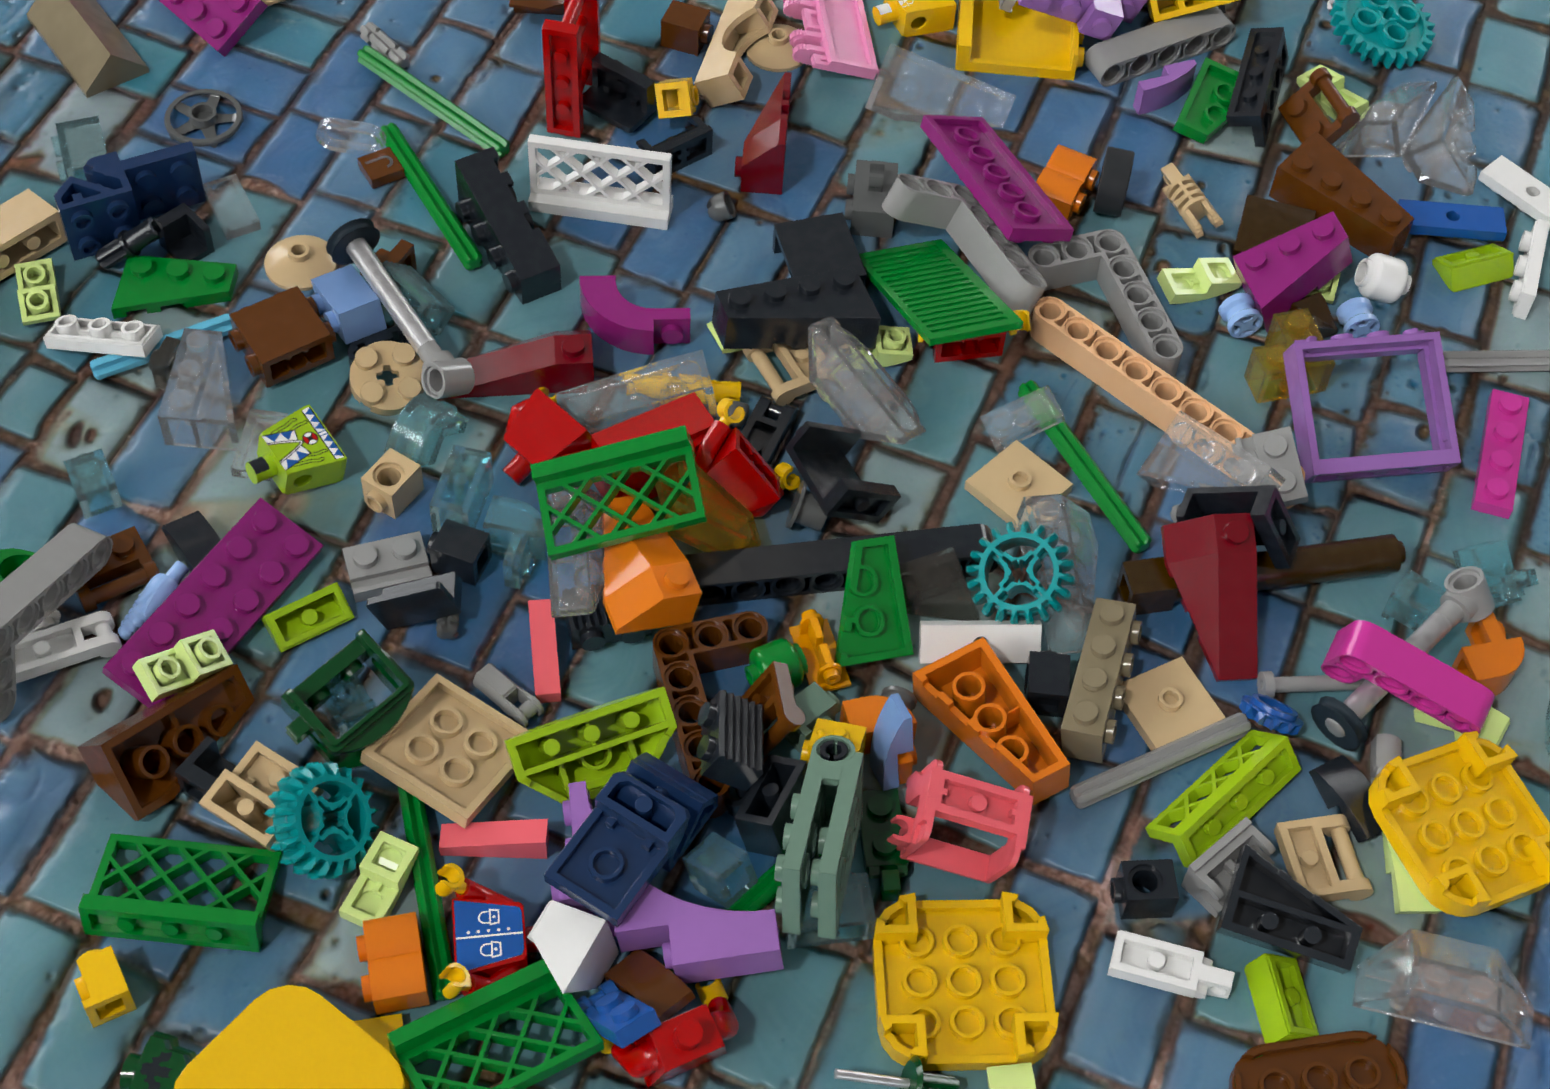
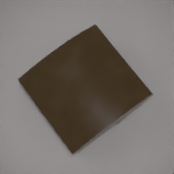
[1232,195,1316,256]

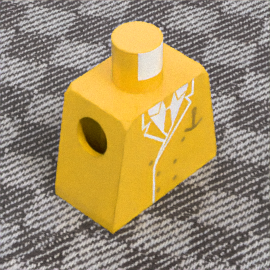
[872,0,957,37]

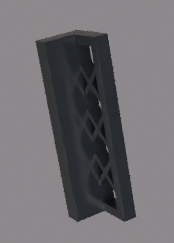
[1226,27,1289,147]

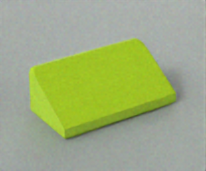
[1432,243,1514,292]
[261,582,355,653]
[1244,953,1319,1044]

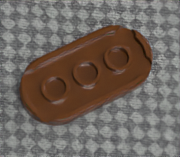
[1229,1030,1408,1089]

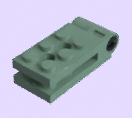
[774,735,864,939]

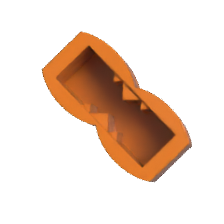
[1036,144,1100,221]
[356,912,430,1015]

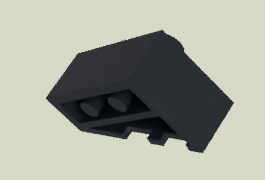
[1216,844,1363,974]

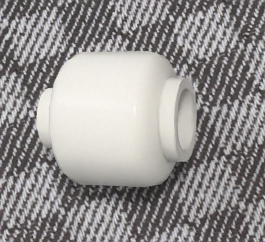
[1354,253,1412,304]

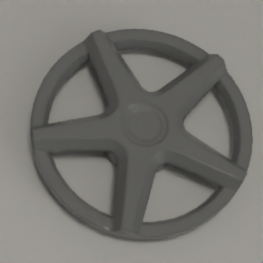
[164,89,244,148]

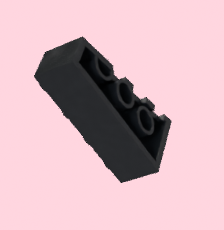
[455,146,562,305]
[712,266,881,349]

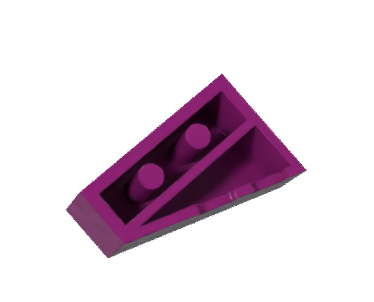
[1233,211,1353,332]

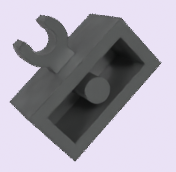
[844,160,898,239]

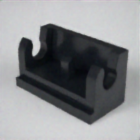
[636,115,713,174]

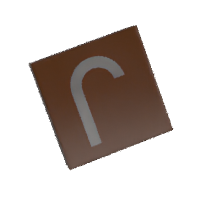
[357,147,405,189]

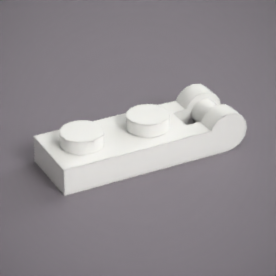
[15,611,122,684]

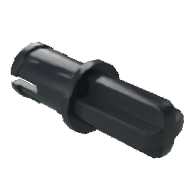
[95,217,164,269]

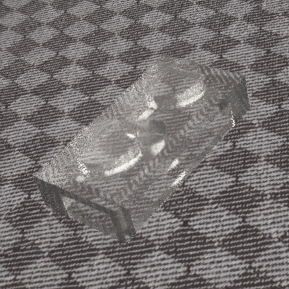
[980,385,1065,452]

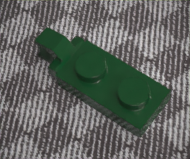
[859,788,909,902]

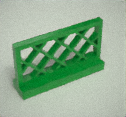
[530,425,708,561]
[78,833,282,952]
[387,959,604,1089]

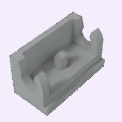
[1181,817,1276,918]

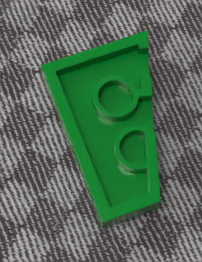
[1173,57,1238,144]
[111,256,239,319]
[834,535,914,667]

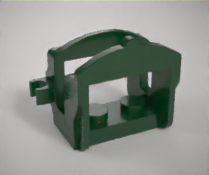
[281,628,414,769]

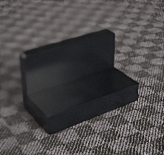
[366,571,462,630]

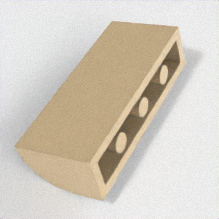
[0,189,67,281]

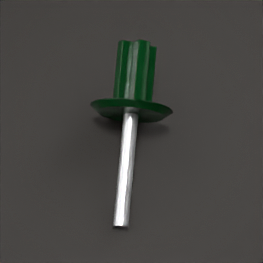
[834,1055,960,1089]

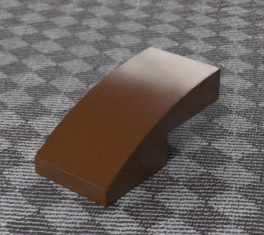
[604,950,696,1022]

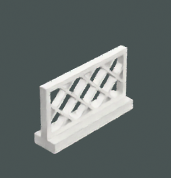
[527,134,673,230]

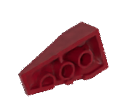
[734,72,792,195]
[444,330,594,399]
[1161,513,1258,682]

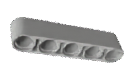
[1083,6,1236,87]

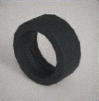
[1093,146,1135,217]

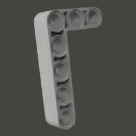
[882,173,1047,314]
[1027,229,1184,377]
[0,523,113,723]

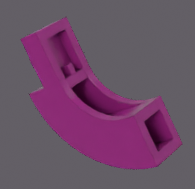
[579,275,691,355]

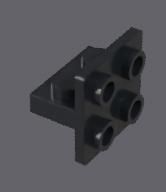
[583,52,657,133]

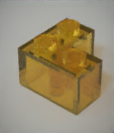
[1244,308,1335,404]

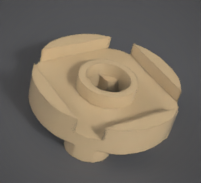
[349,341,424,416]

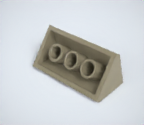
[26,0,149,98]

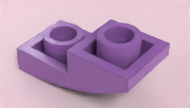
[1133,59,1197,115]

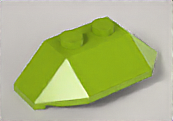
[504,686,677,804]

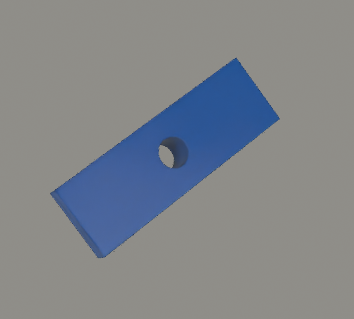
[1398,199,1507,241]

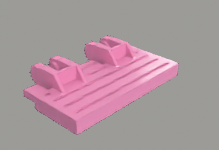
[783,0,879,80]

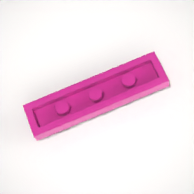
[1471,389,1529,519]

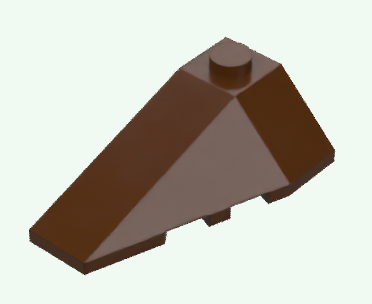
[78,664,255,821]

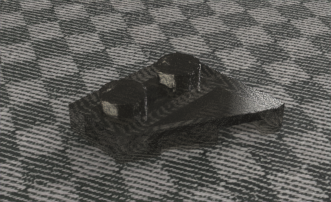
[899,547,980,621]

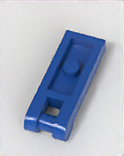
[576,979,662,1049]

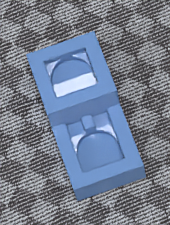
[870,693,914,791]

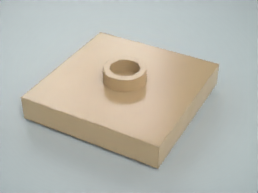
[964,440,1073,532]
[1121,656,1226,751]

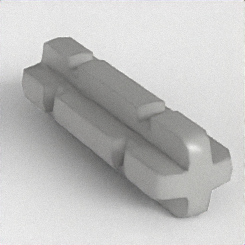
[360,22,411,69]

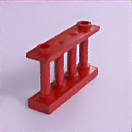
[542,0,601,138]

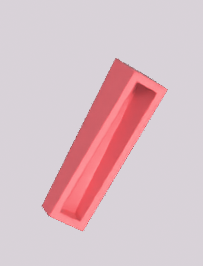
[528,599,561,703]
[439,819,549,859]

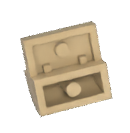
[199,741,324,852]

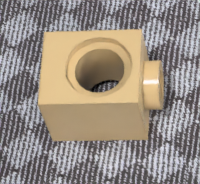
[361,448,424,519]

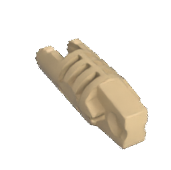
[1160,162,1224,239]

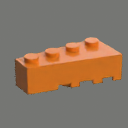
[912,637,1070,805]

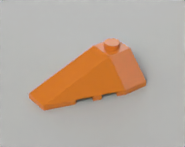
[602,496,702,635]

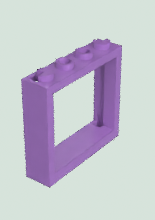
[1283,328,1461,483]

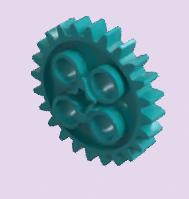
[1329,0,1436,69]

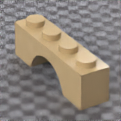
[694,0,779,108]

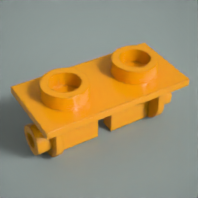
[789,609,851,691]

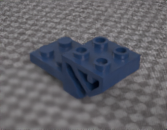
[54,141,207,261]
[544,752,718,927]

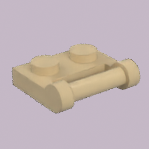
[742,344,836,406]
[1274,814,1374,902]

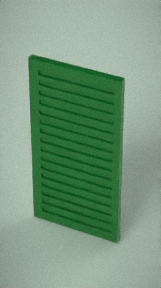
[859,239,1023,346]

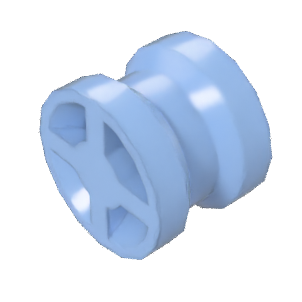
[1218,293,1263,338]
[1336,297,1380,338]

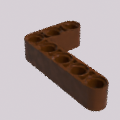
[653,611,768,819]

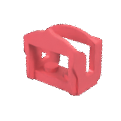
[887,759,1034,884]

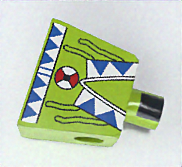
[245,404,347,495]

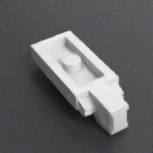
[1107,930,1235,999]

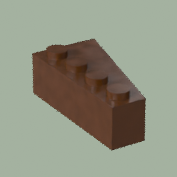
[1269,131,1414,257]

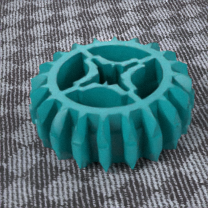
[966,521,1075,624]
[264,761,380,880]

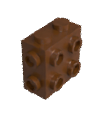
[228,286,337,388]

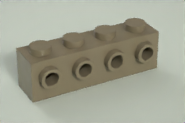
[1061,597,1143,764]

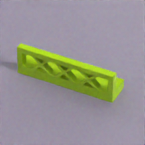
[1145,729,1302,868]

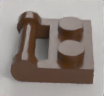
[1278,67,1360,145]
[75,526,160,614]
[741,661,805,765]

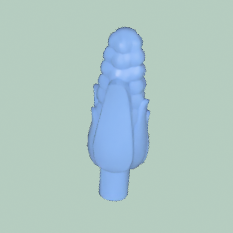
[118,561,189,640]

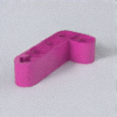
[1321,620,1495,734]

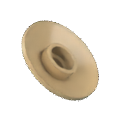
[745,24,803,72]
[264,235,337,291]

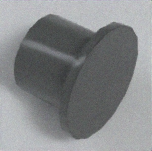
[785,480,827,531]

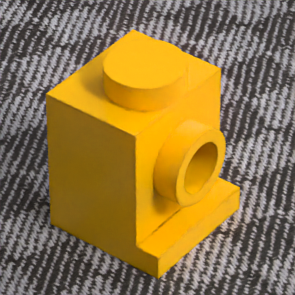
[654,77,699,119]
[74,945,137,1028]

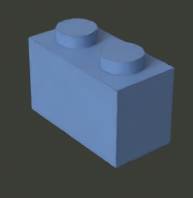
[310,264,387,345]

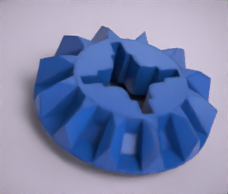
[1239,693,1304,735]

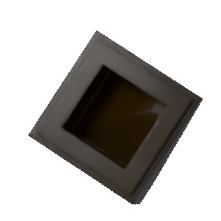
[1286,293,1337,341]

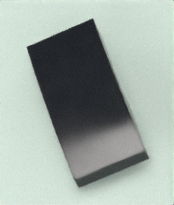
[161,511,221,572]
[1309,755,1382,843]

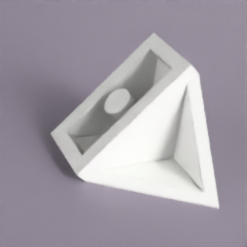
[527,900,619,994]

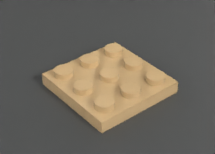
[360,673,528,828]

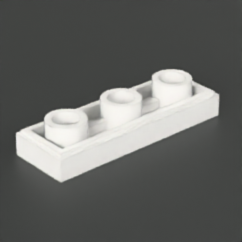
[1478,155,1550,231]
[1508,219,1550,320]
[43,314,163,358]
[918,620,1042,664]

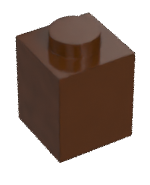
[661,0,714,56]

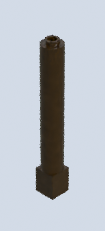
[1116,534,1406,615]

